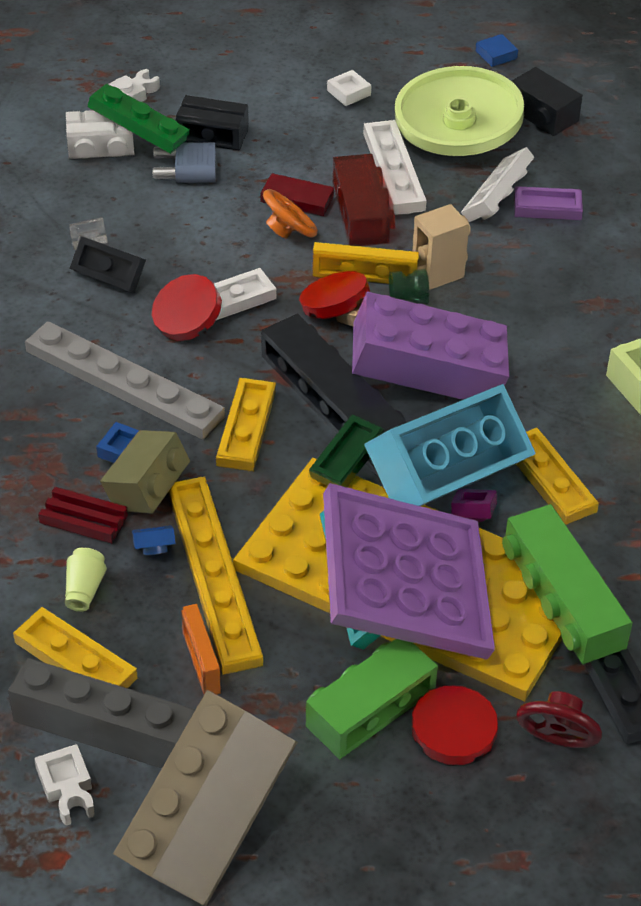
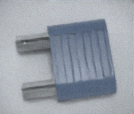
[152,142,216,183]

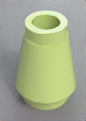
[65,548,107,612]

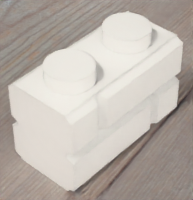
[66,110,134,159]

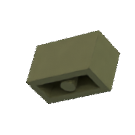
[100,430,190,513]

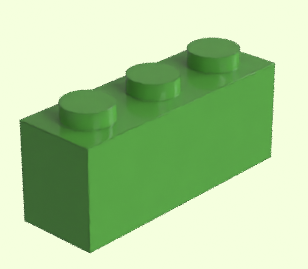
[306,639,438,760]

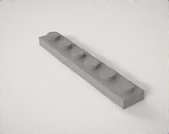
[25,321,225,440]

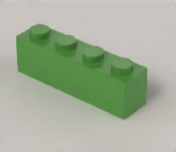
[502,504,633,664]

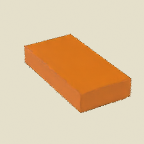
[181,604,221,695]

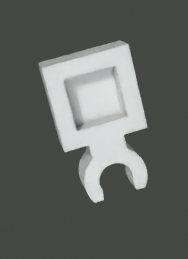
[109,69,160,102]
[34,744,94,826]

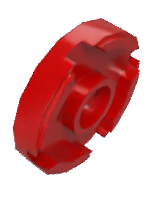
[299,271,370,319]
[151,274,222,341]
[412,686,498,765]

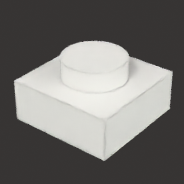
[327,70,371,106]

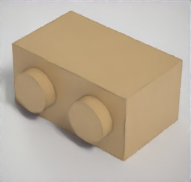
[412,204,470,290]

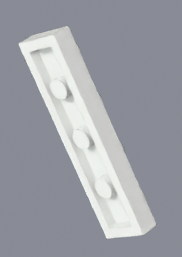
[363,120,426,215]

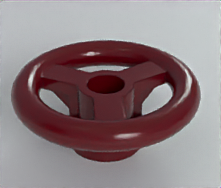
[516,691,602,748]

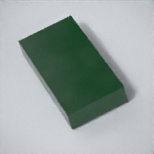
[309,414,385,487]

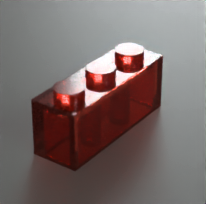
[332,154,395,246]

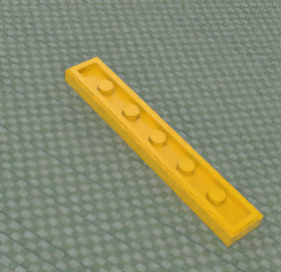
[168,476,263,675]

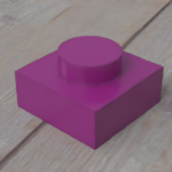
[451,489,497,522]

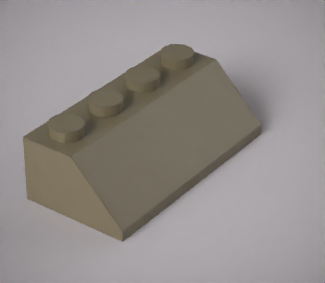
[113,690,298,906]

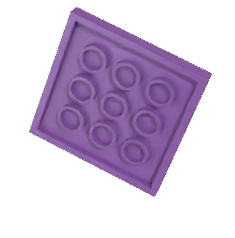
[323,483,495,659]

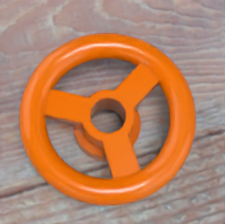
[263,189,318,239]

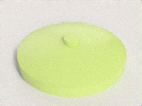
[395,66,524,156]

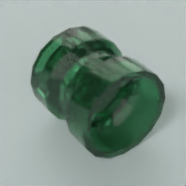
[389,269,429,304]

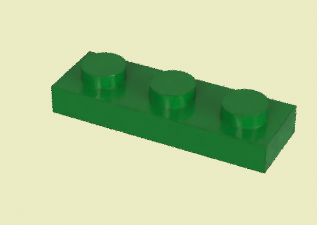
[87,83,189,154]

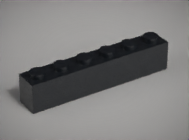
[261,313,407,479]

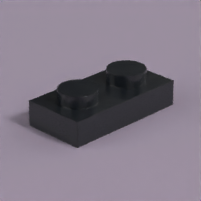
[69,236,146,293]

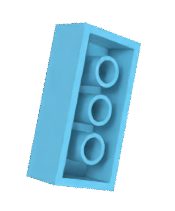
[364,384,536,506]

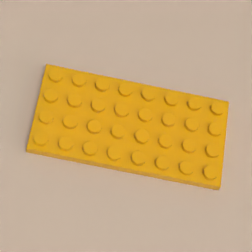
[233,457,562,702]

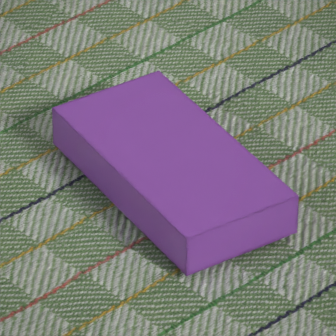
[514,186,583,220]

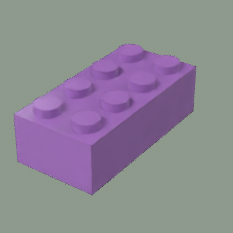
[352,291,509,400]

